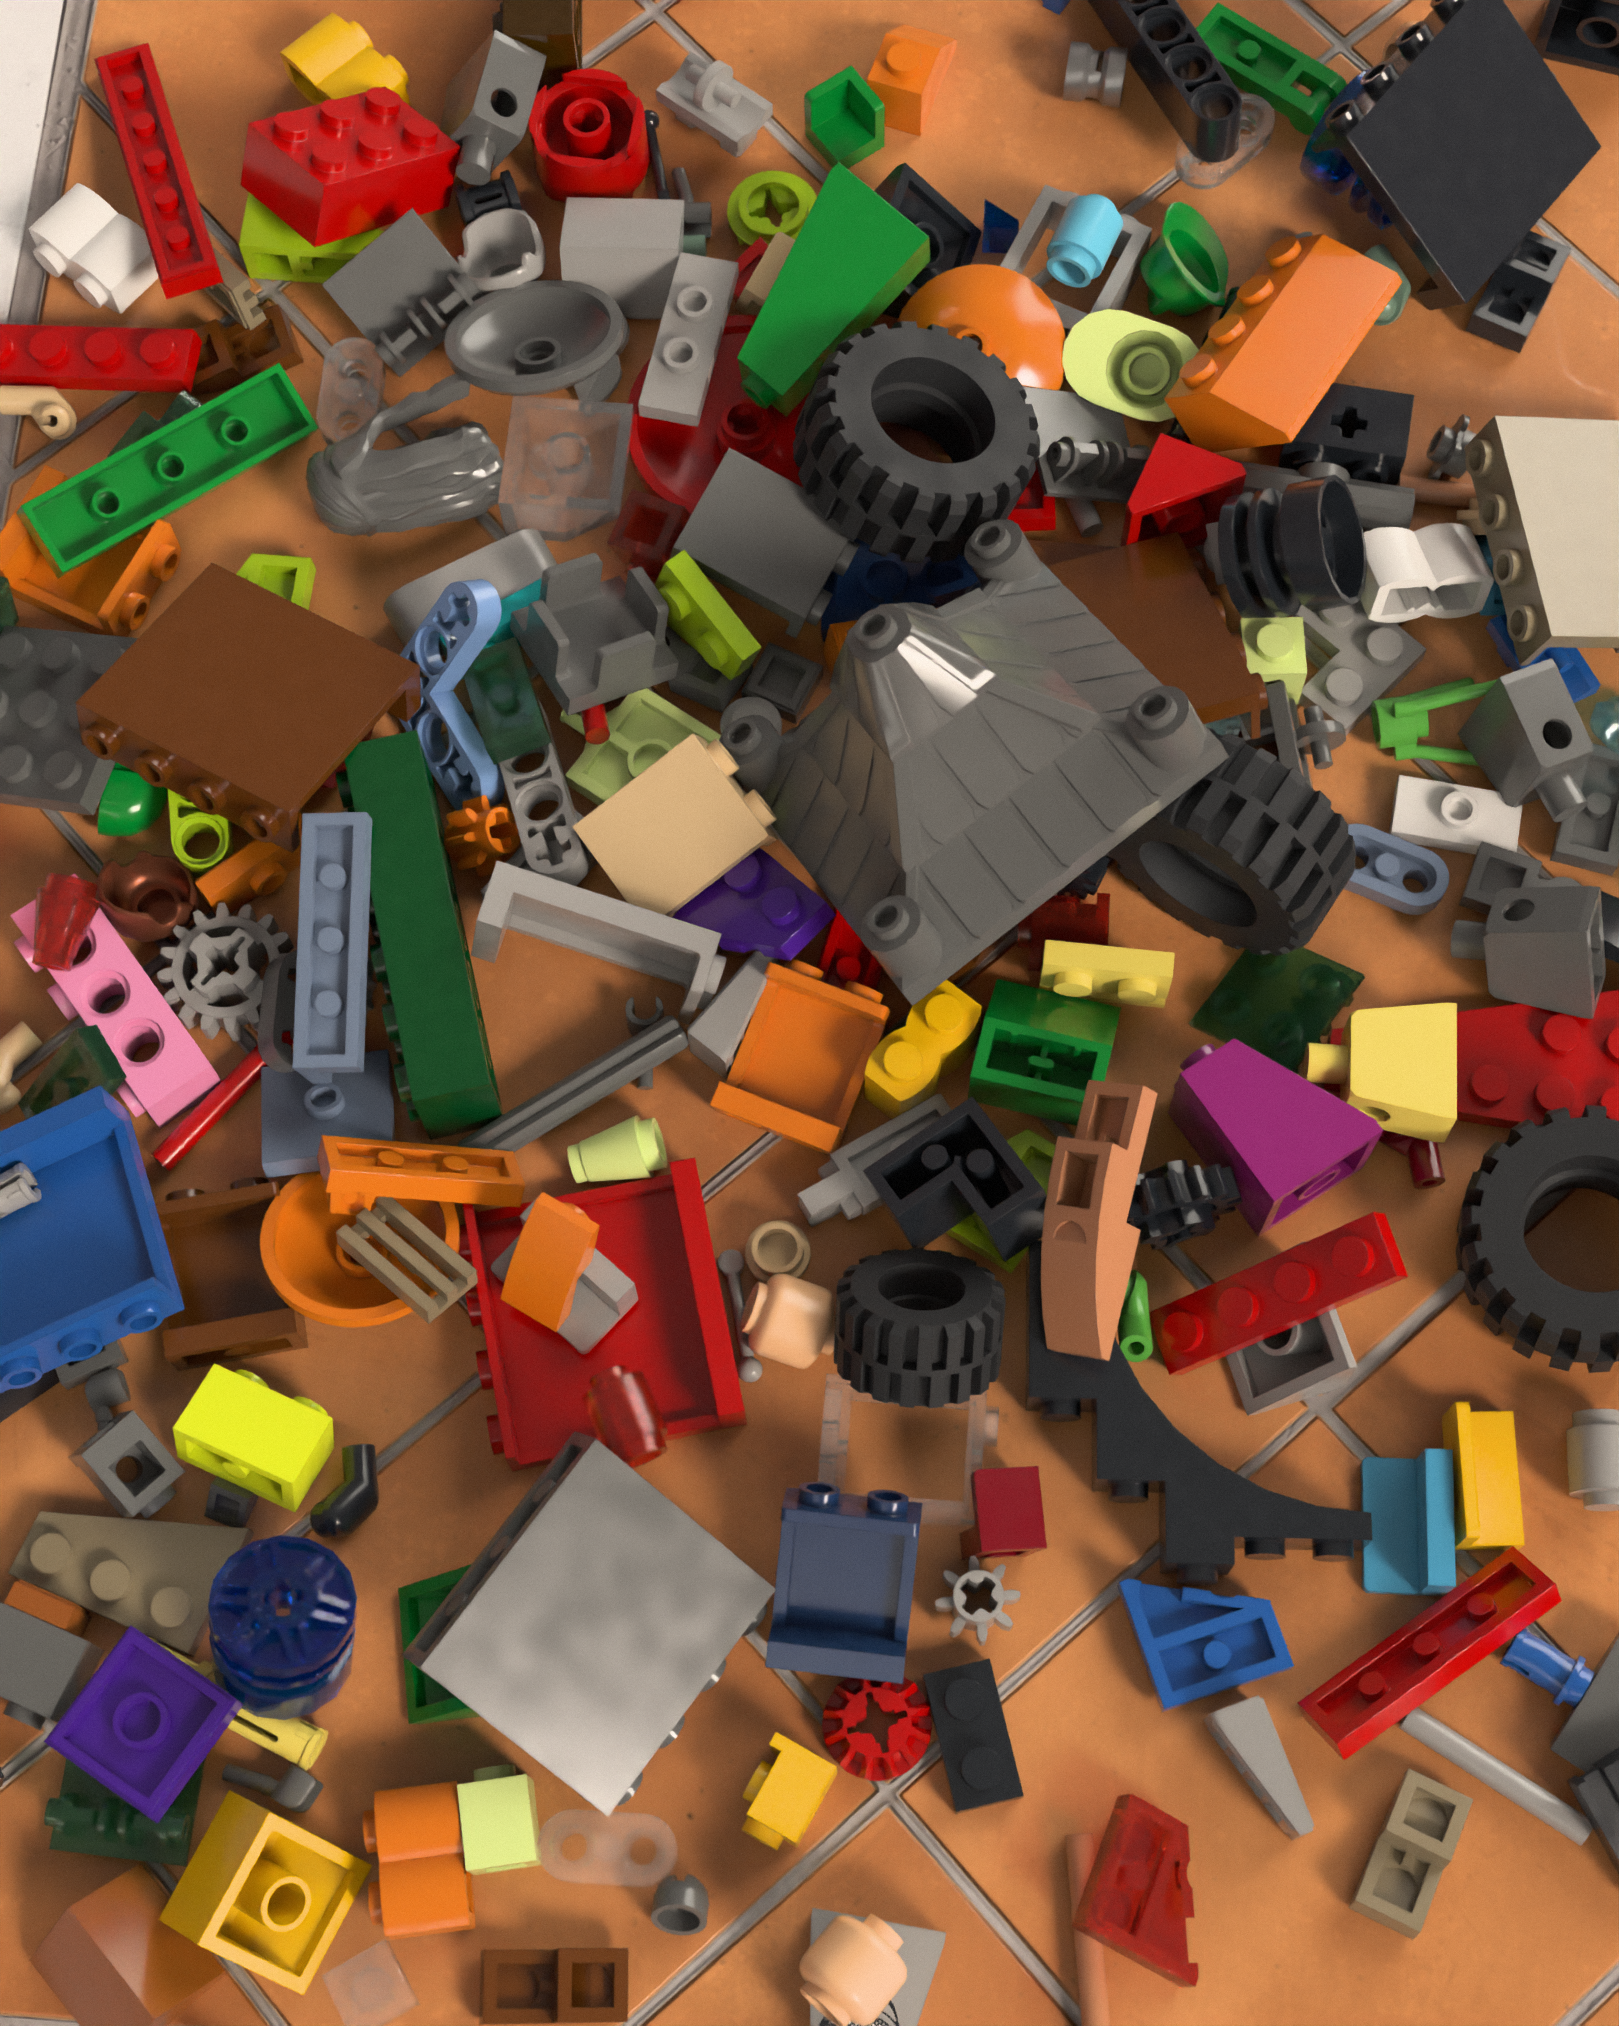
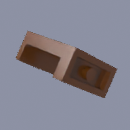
[155,1177,308,1371]

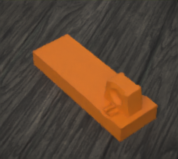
[317,1135,525,1215]

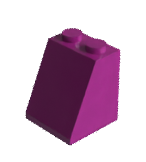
[1168,1038,1383,1237]

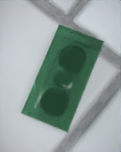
[463,637,552,765]
[18,1025,127,1119]

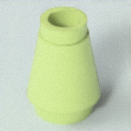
[567,1115,667,1183]

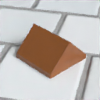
[29,1863,228,2026]

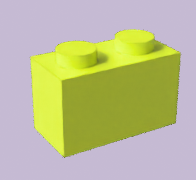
[173,1363,334,1513]

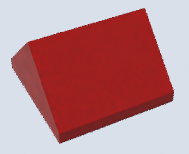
[1120,433,1247,549]

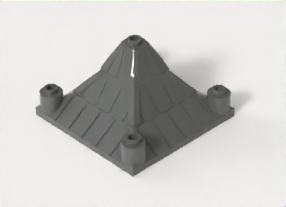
[719,519,1229,1006]

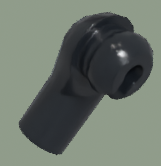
[310,1444,379,1538]

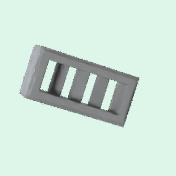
[687,951,781,1079]
[1204,1695,1314,1840]

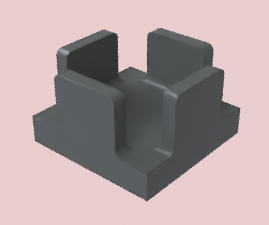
[510,553,679,716]

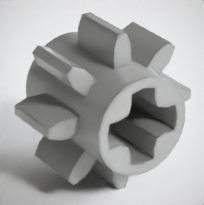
[935,1556,1021,1646]

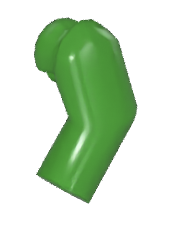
[1117,1269,1153,1362]

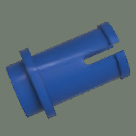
[1500,1628,1595,1707]

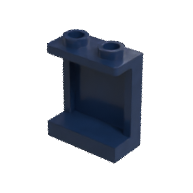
[765,1482,922,1684]

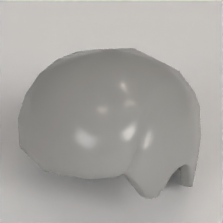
[456,208,546,296]

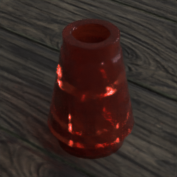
[32,873,101,972]

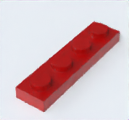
[0,324,202,393]
[1150,1212,1408,1375]
[1298,1546,1562,1761]

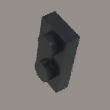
[923,1659,1024,1814]

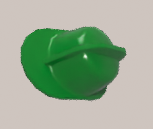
[1140,202,1228,317]

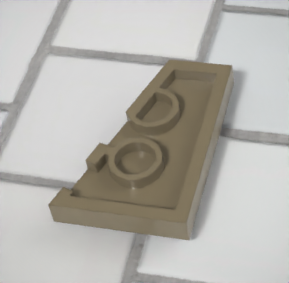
[8,1511,254,1657]

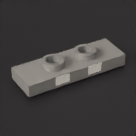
[638,252,739,427]

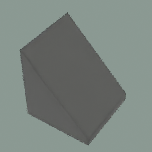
[204,1476,259,1528]

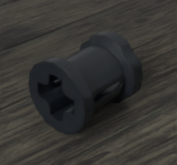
[453,170,522,228]

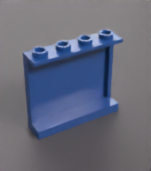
[0,1085,185,1393]

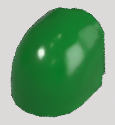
[98,762,168,837]

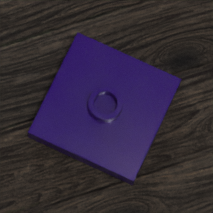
[44,1625,243,1823]

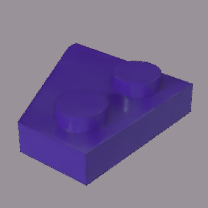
[672,847,836,961]

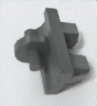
[1238,681,1346,788]

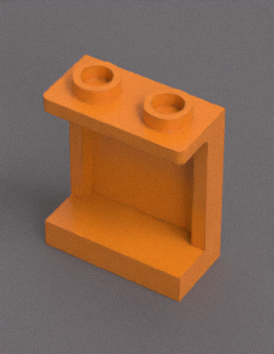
[0,465,182,637]
[710,959,892,1156]

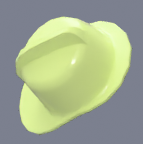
[1062,309,1199,422]

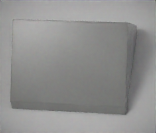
[559,197,684,320]
[1226,1241,1357,1416]

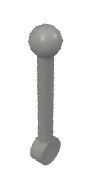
[718,1249,763,1383]

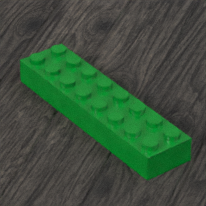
[16,363,319,579]

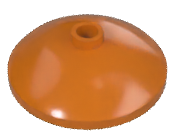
[897,264,1066,391]
[260,1171,460,1327]

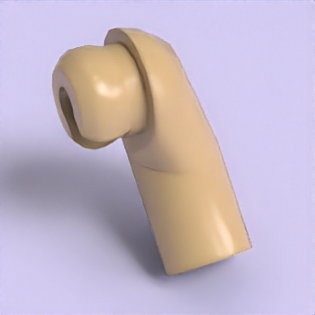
[0,385,77,440]
[0,1021,43,1115]

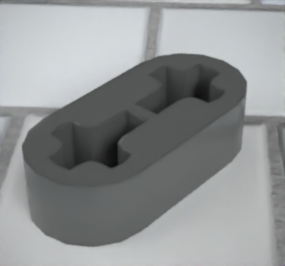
[257,950,297,1073]

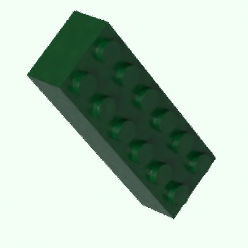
[335,730,504,1140]

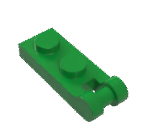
[1196,3,1348,135]

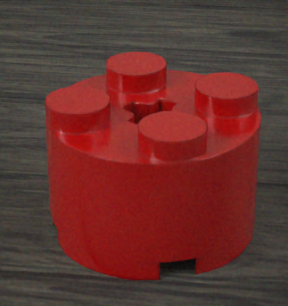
[528,68,649,203]

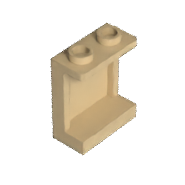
[572,733,778,917]

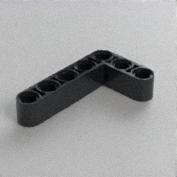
[1088,0,1242,163]

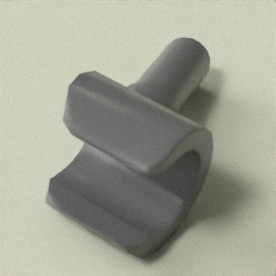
[672,167,712,238]
[625,997,664,1090]
[85,1368,131,1431]
[222,1763,324,1813]

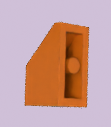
[867,24,957,137]

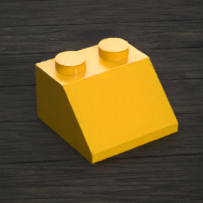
[158,1790,372,1995]

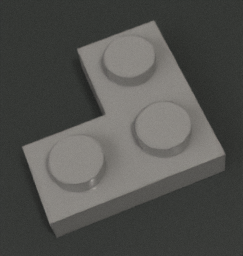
[1293,600,1426,736]

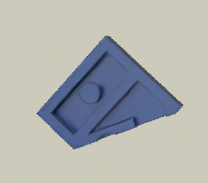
[1117,1579,1294,1712]

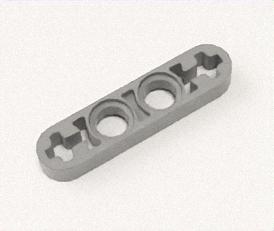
[486,685,589,886]

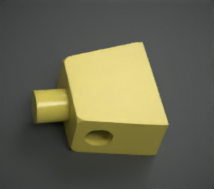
[1303,1003,1457,1143]

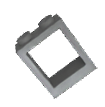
[1000,184,1152,338]

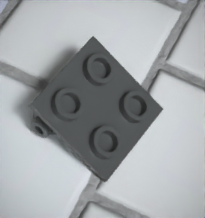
[322,208,484,377]
[1023,386,1151,504]

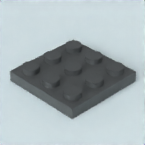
[0,625,138,815]

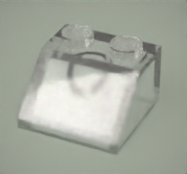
[498,396,634,542]

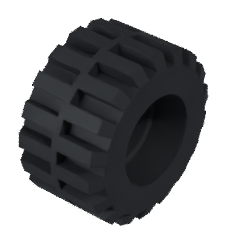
[833,1248,1006,1408]

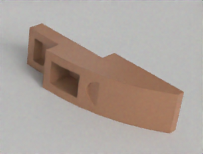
[1041,1080,1158,1361]

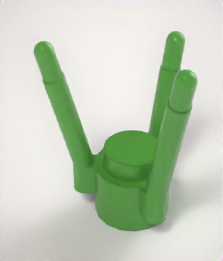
[1371,677,1497,766]

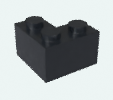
[863,1097,1046,1262]

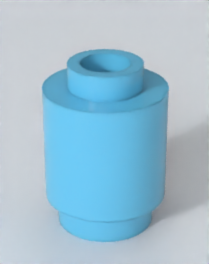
[1046,194,1123,288]

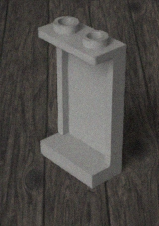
[471,861,727,1025]

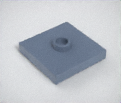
[261,1049,395,1178]

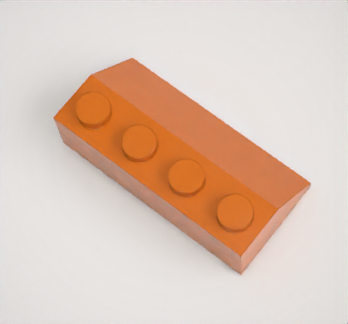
[1164,234,1402,452]

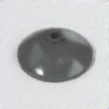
[445,280,624,396]

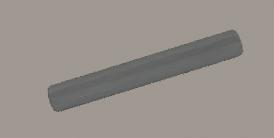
[457,1015,689,1152]

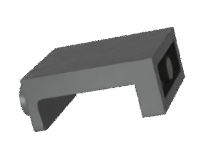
[669,448,860,639]

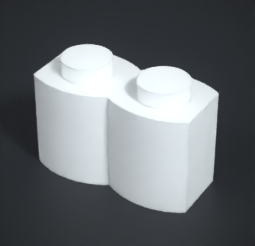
[28,183,159,314]
[1360,523,1494,623]

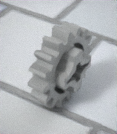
[157,902,296,1041]

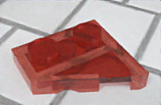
[1071,1793,1199,1987]

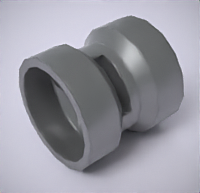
[1063,41,1128,107]

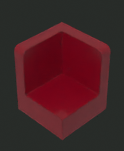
[959,1466,1047,1560]

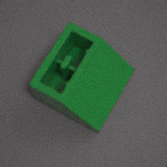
[968,979,1121,1126]

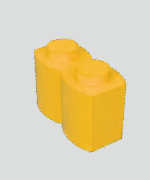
[279,13,411,106]
[864,979,982,1119]

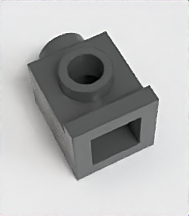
[68,1410,185,1518]

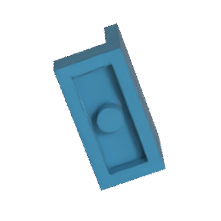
[1360,1448,1456,1597]

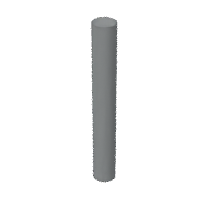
[1398,1707,1593,1846]

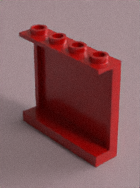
[459,1157,747,1472]

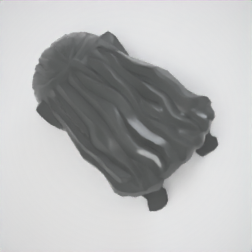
[306,373,508,537]

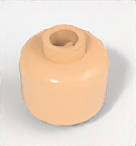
[740,1274,835,1369]
[800,1914,907,2026]

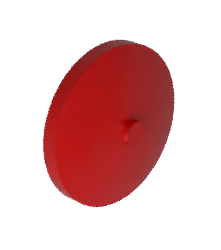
[625,315,810,524]

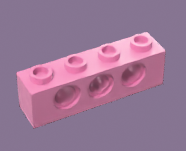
[10,873,221,1129]

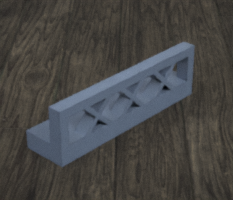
[292,812,372,1084]

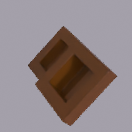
[183,304,304,397]
[479,1948,628,2024]

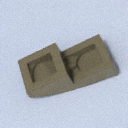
[1348,1768,1473,1940]

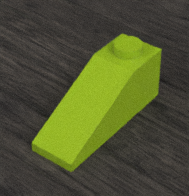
[239,192,383,284]

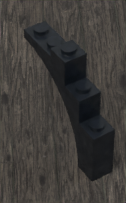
[1026,1240,1372,1586]

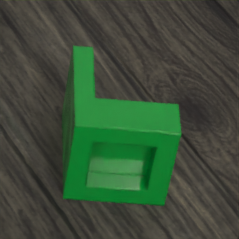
[804,65,885,169]

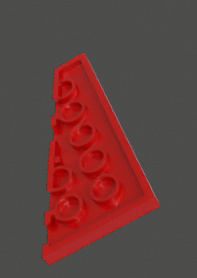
[1321,990,1619,1129]

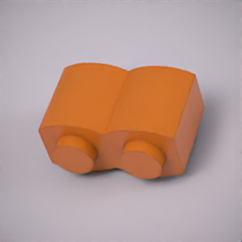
[363,1781,476,1940]

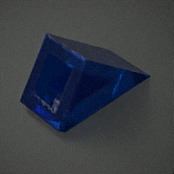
[982,198,1019,253]

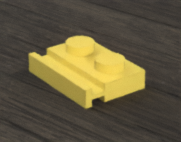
[1039,940,1175,1008]

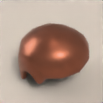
[95,850,199,942]

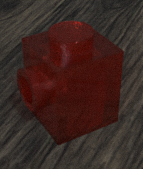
[607,489,691,585]

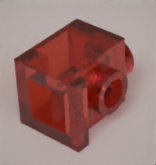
[1017,893,1110,971]

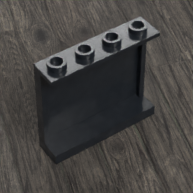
[1311,0,1602,311]

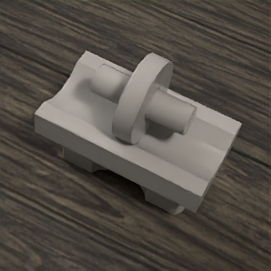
[656,51,773,157]

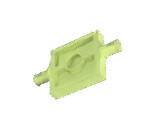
[560,688,721,806]

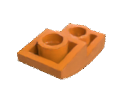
[501,1192,600,1332]

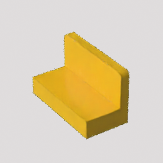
[1441,1402,1525,1550]

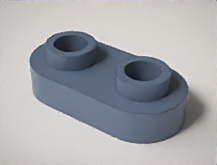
[1344,823,1449,915]

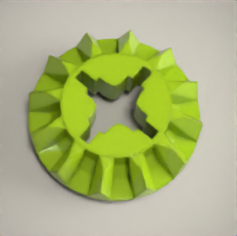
[727,171,817,246]

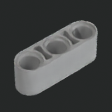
[384,529,558,656]

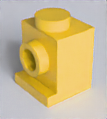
[741,1732,837,1851]

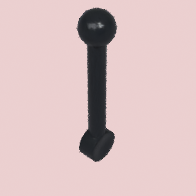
[644,110,670,199]

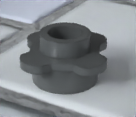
[1427,414,1477,480]

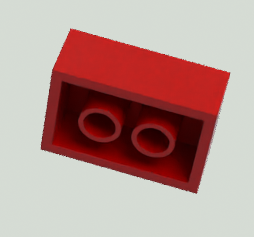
[240,86,460,247]

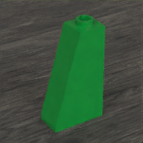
[737,162,930,417]

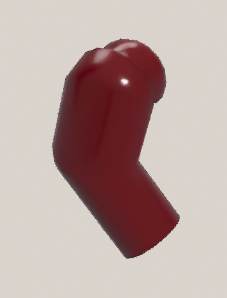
[1378,1130,1446,1189]

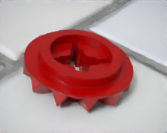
[822,1677,932,1781]

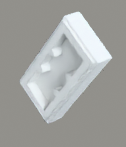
[1389,775,1522,855]

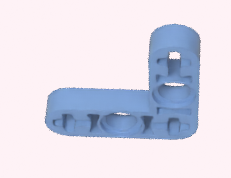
[399,579,505,811]

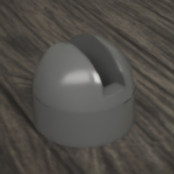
[651,1874,709,1935]

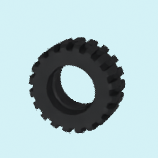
[792,321,1041,563]
[1107,727,1356,956]
[1455,1105,1619,1373]

